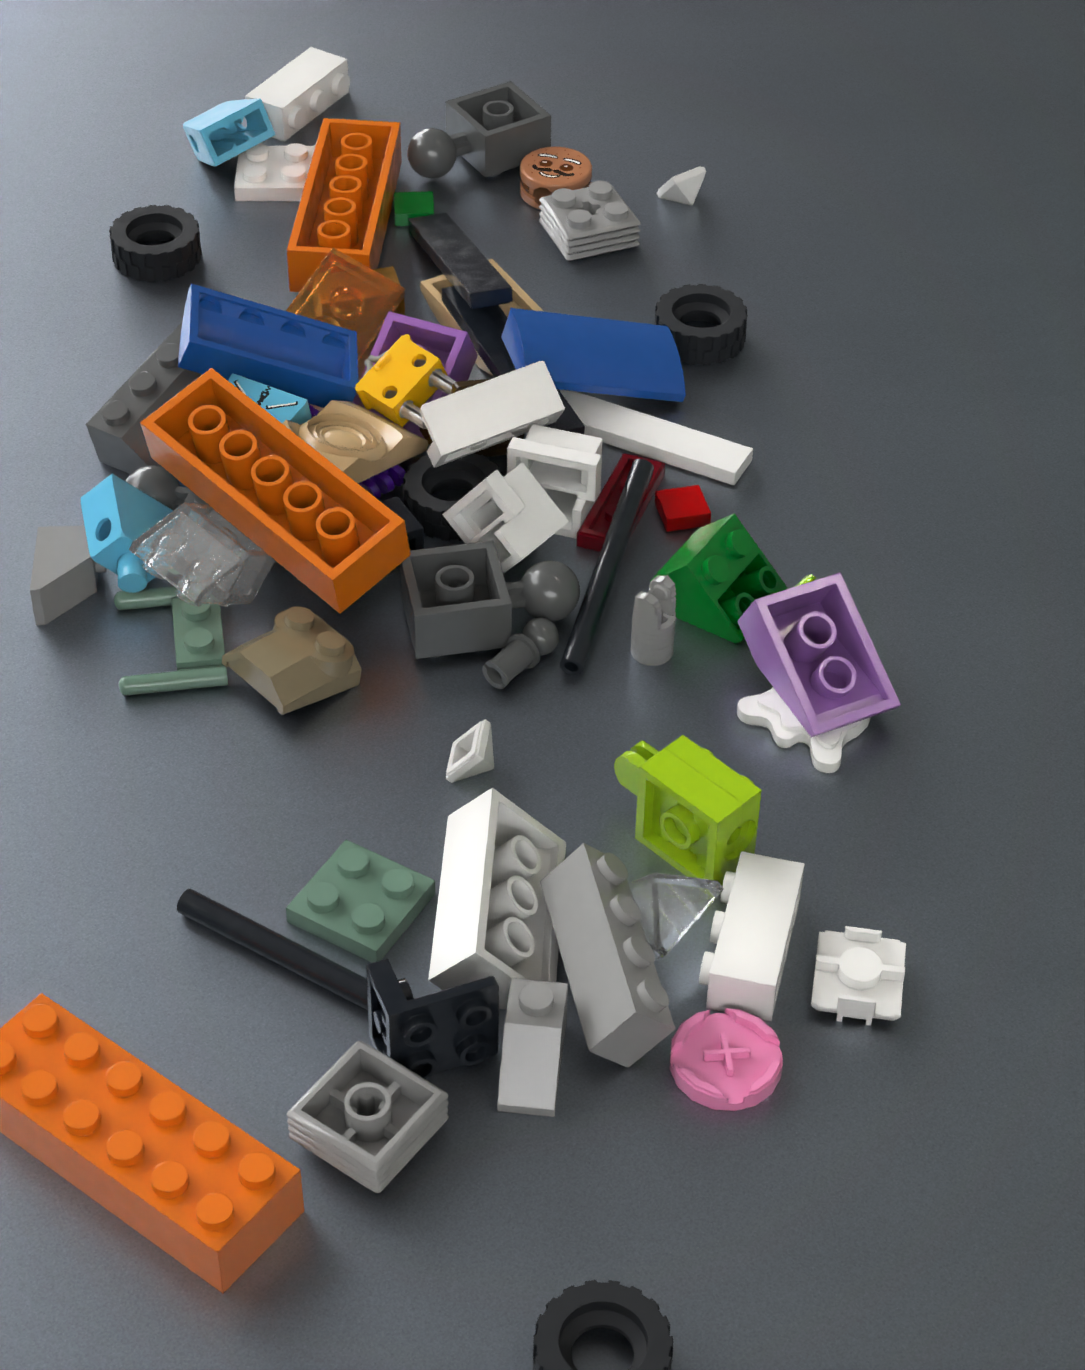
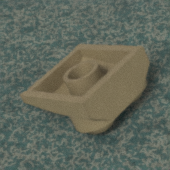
[222,606,362,715]

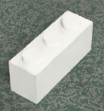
[245,47,350,142]
[699,851,805,1022]

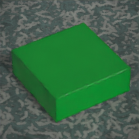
[394,191,434,226]

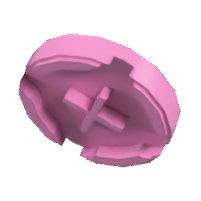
[670,1008,783,1111]

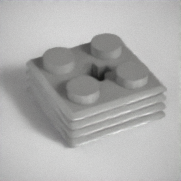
[539,181,641,262]
[287,1041,449,1193]

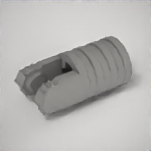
[631,575,676,666]

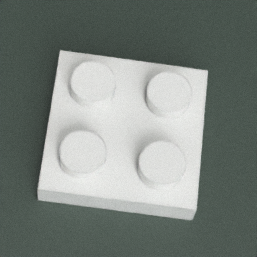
[234,143,315,201]

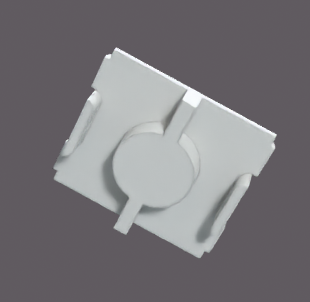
[811,926,906,1026]

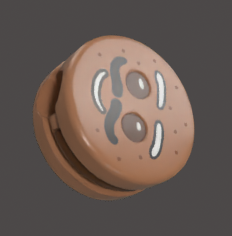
[520,147,592,210]

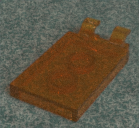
[286,248,405,360]

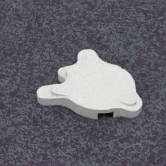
[737,687,871,773]

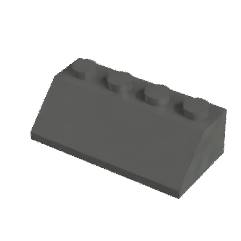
[86,321,203,474]

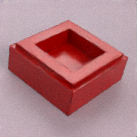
[655,485,711,532]

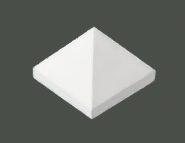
[657,166,707,206]
[446,719,494,783]

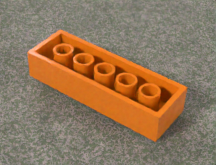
[287,118,402,295]
[140,368,411,614]
[0,993,304,1294]

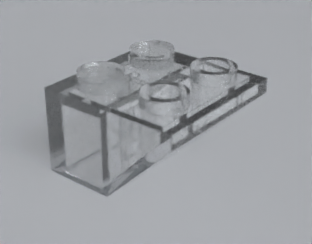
[129,503,275,607]

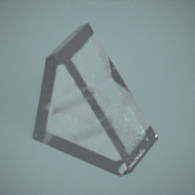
[628,872,724,960]

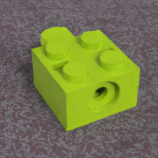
[614,735,762,895]

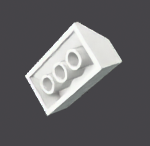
[428,788,566,1010]

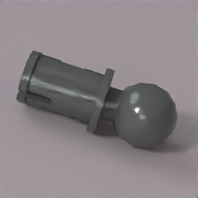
[482,617,559,689]

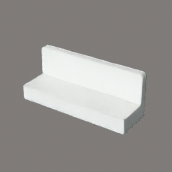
[420,361,565,468]

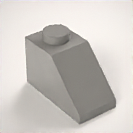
[30,525,107,625]
[497,978,568,1117]

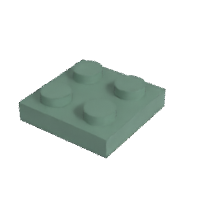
[286,839,435,963]

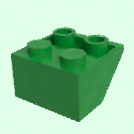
[650,513,788,644]

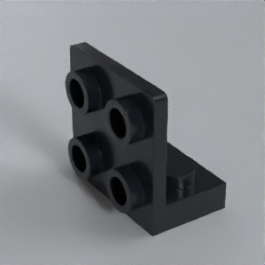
[366,958,499,1079]

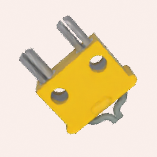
[355,334,456,429]

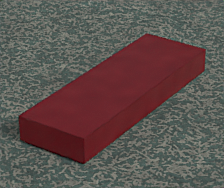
[576,453,665,552]

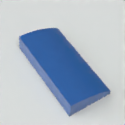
[178,284,359,408]
[501,308,686,402]

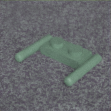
[114,582,228,696]

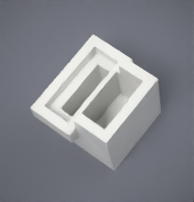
[507,424,603,539]
[442,462,569,574]

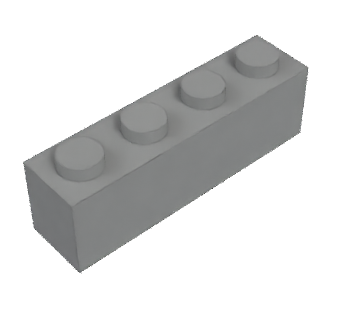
[540,843,675,1068]

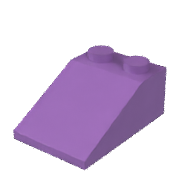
[352,311,478,439]
[737,572,901,738]

